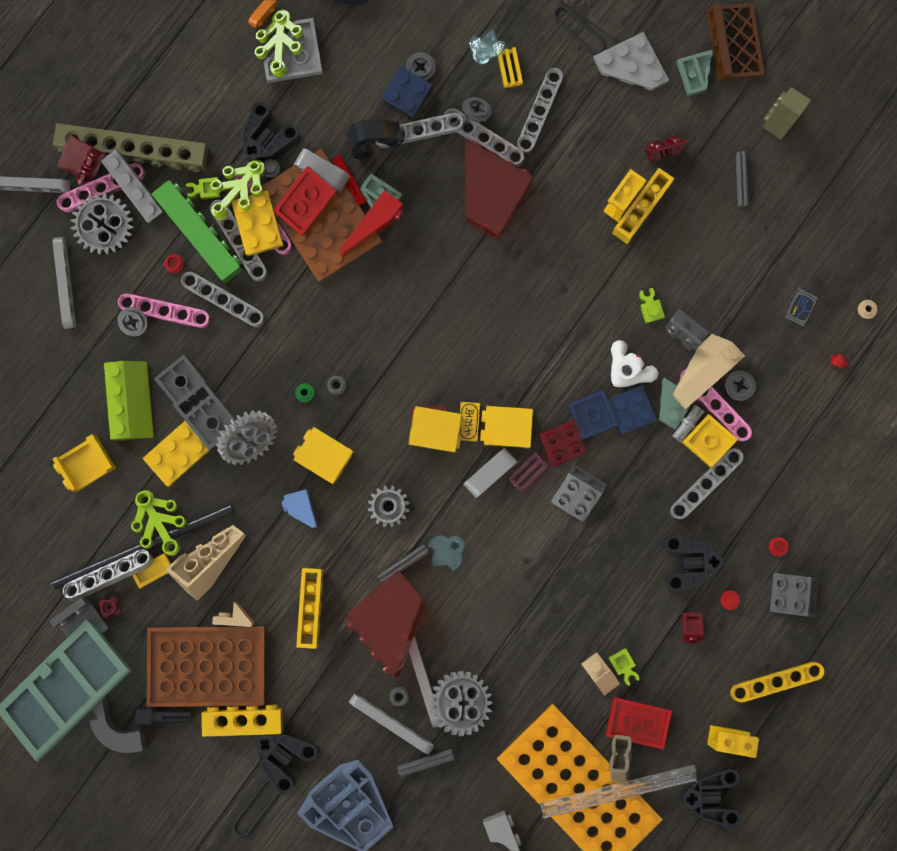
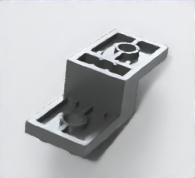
[154,355,235,451]

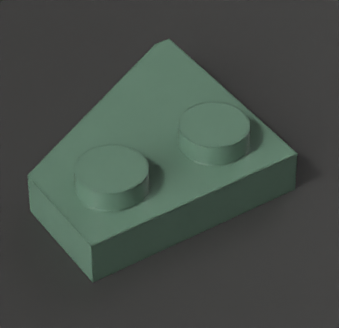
[676,50,713,96]
[360,173,402,208]
[659,378,691,430]

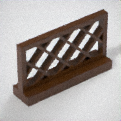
[707,3,765,82]

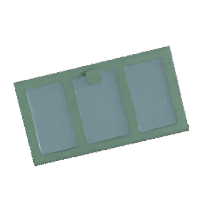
[0,619,131,762]

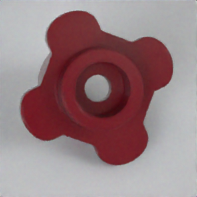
[99,596,120,618]

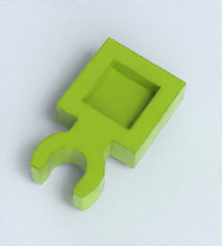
[186,177,221,200]
[639,288,665,324]
[608,648,639,686]

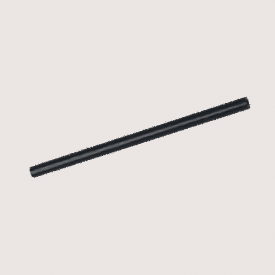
[52,504,234,590]

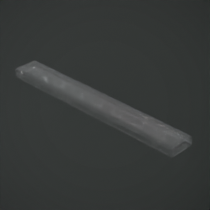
[540,765,697,819]

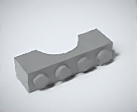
[483,811,522,851]

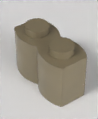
[609,735,632,783]

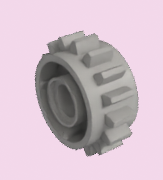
[368,485,410,527]

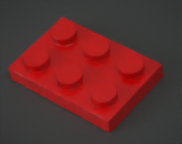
[273,166,338,236]
[605,697,672,750]

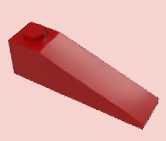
[339,191,404,258]

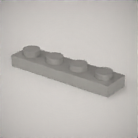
[101,150,164,223]

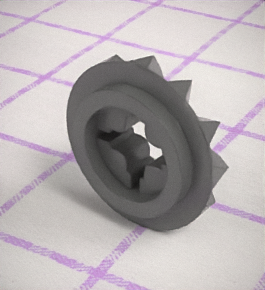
[406,52,436,81]
[462,97,491,123]
[118,306,149,336]
[725,370,756,401]

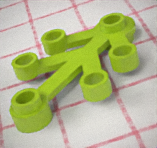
[255,10,304,78]
[210,160,265,220]
[131,490,187,556]

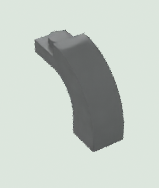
[89,696,147,753]

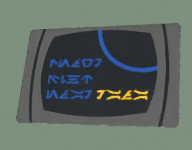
[785,288,818,326]

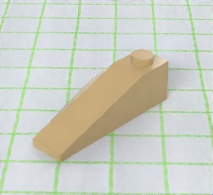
[673,334,745,409]
[166,525,246,600]

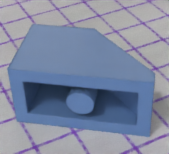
[282,489,318,528]

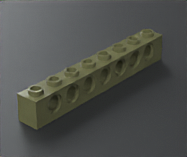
[53,123,209,172]

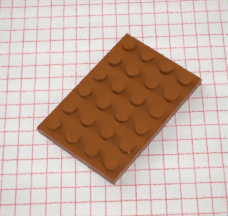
[258,149,382,283]
[146,626,265,707]

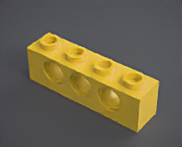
[612,168,674,244]
[296,568,324,649]
[202,705,283,737]

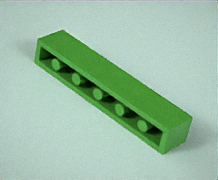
[152,180,243,284]

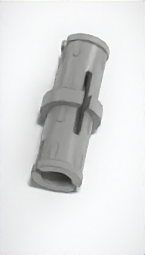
[672,405,704,443]

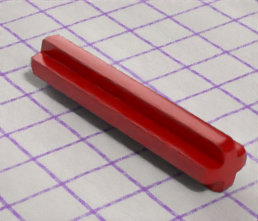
[332,155,366,206]

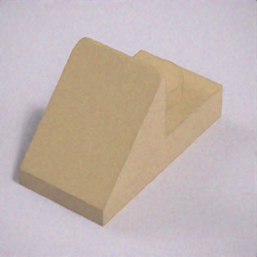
[212,601,254,627]
[581,652,620,696]

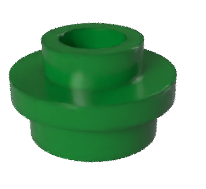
[295,383,314,403]

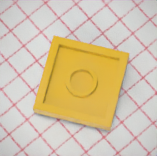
[682,414,738,468]

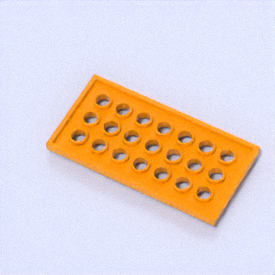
[497,703,663,851]

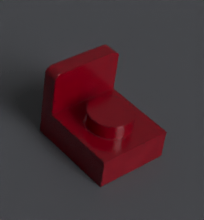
[681,613,704,644]

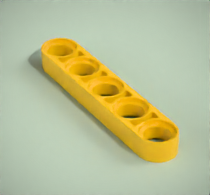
[730,662,824,702]

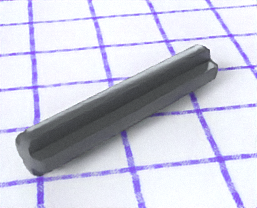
[736,151,749,207]
[378,545,429,584]
[397,749,454,777]

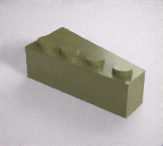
[762,87,810,139]

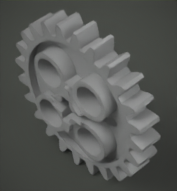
[71,193,134,255]
[216,410,277,465]
[429,671,492,736]

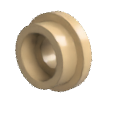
[858,300,877,319]

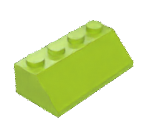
[104,361,154,441]

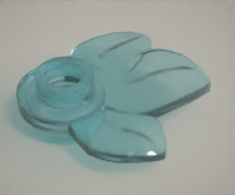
[469,30,506,64]
[428,535,464,571]

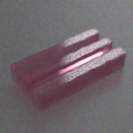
[508,452,548,492]

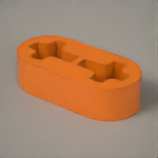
[248,0,278,30]

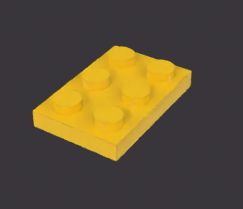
[232,190,284,256]
[142,421,209,487]

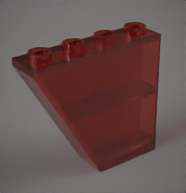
[465,140,533,239]
[345,570,426,678]

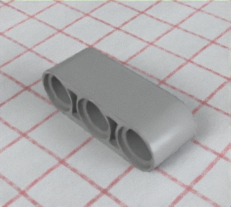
[293,148,350,193]
[463,448,517,498]

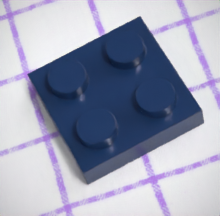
[381,66,433,118]
[607,385,657,435]
[568,390,618,440]

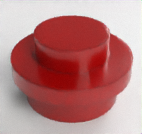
[165,254,184,273]
[830,353,849,369]
[768,537,788,556]
[720,590,740,610]

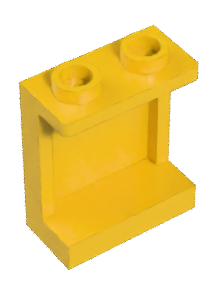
[604,169,646,222]
[408,406,464,452]
[480,406,533,449]
[293,427,354,485]
[53,434,116,492]
[707,725,759,758]

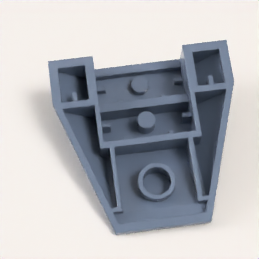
[298,760,393,851]

